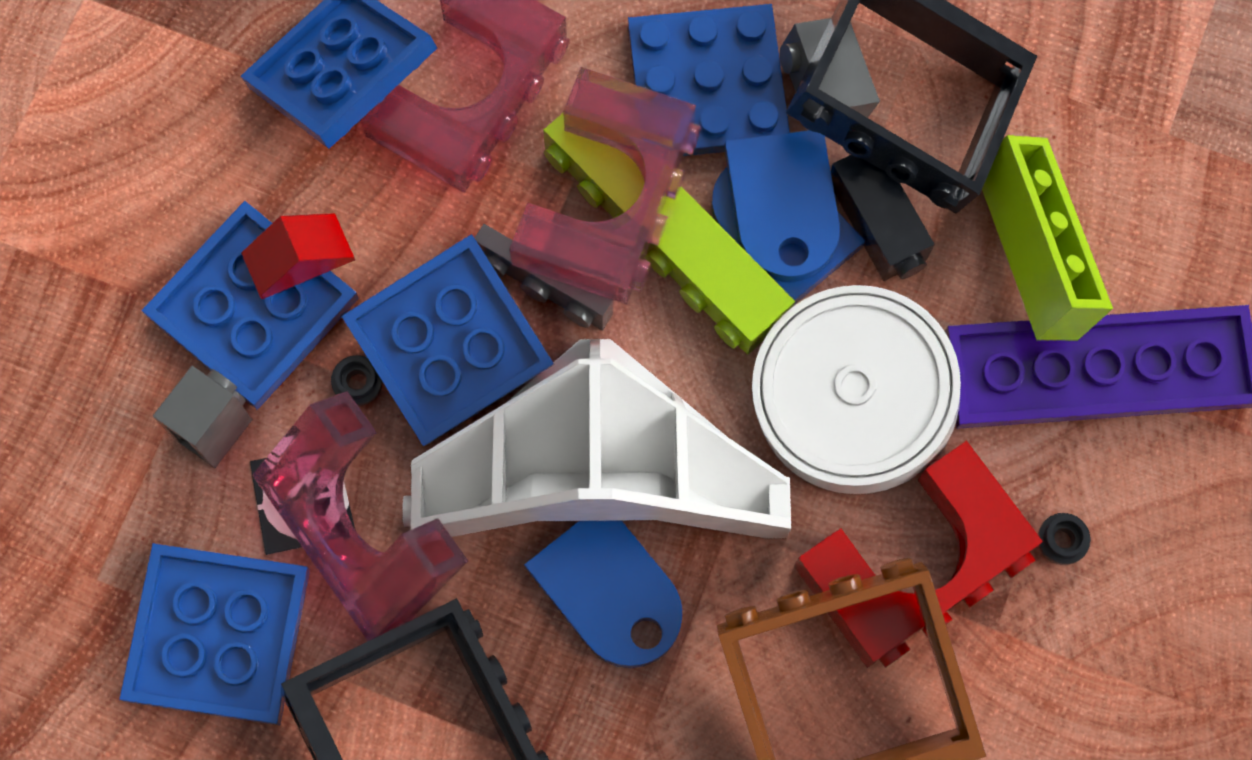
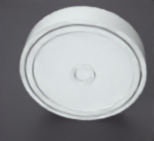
[752,285,961,494]

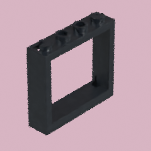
[786,0,1037,214]
[281,598,549,760]

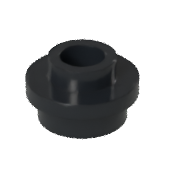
[331,355,383,406]
[1038,513,1091,565]

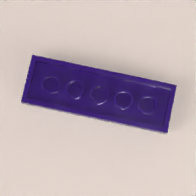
[945,305,1252,429]

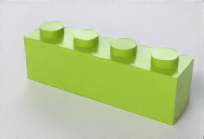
[982,135,1113,341]

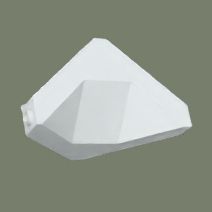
[403,339,791,541]

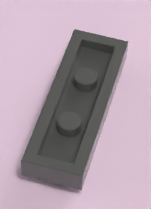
[475,224,614,331]

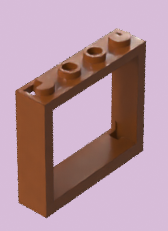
[717,558,987,760]

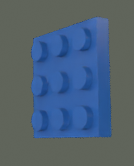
[240,0,437,149]
[628,4,790,159]
[141,201,359,410]
[341,234,555,446]
[119,543,310,726]

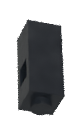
[831,155,935,281]

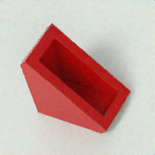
[241,213,355,299]

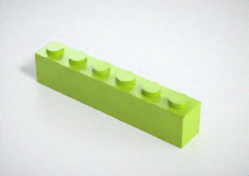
[543,92,795,355]

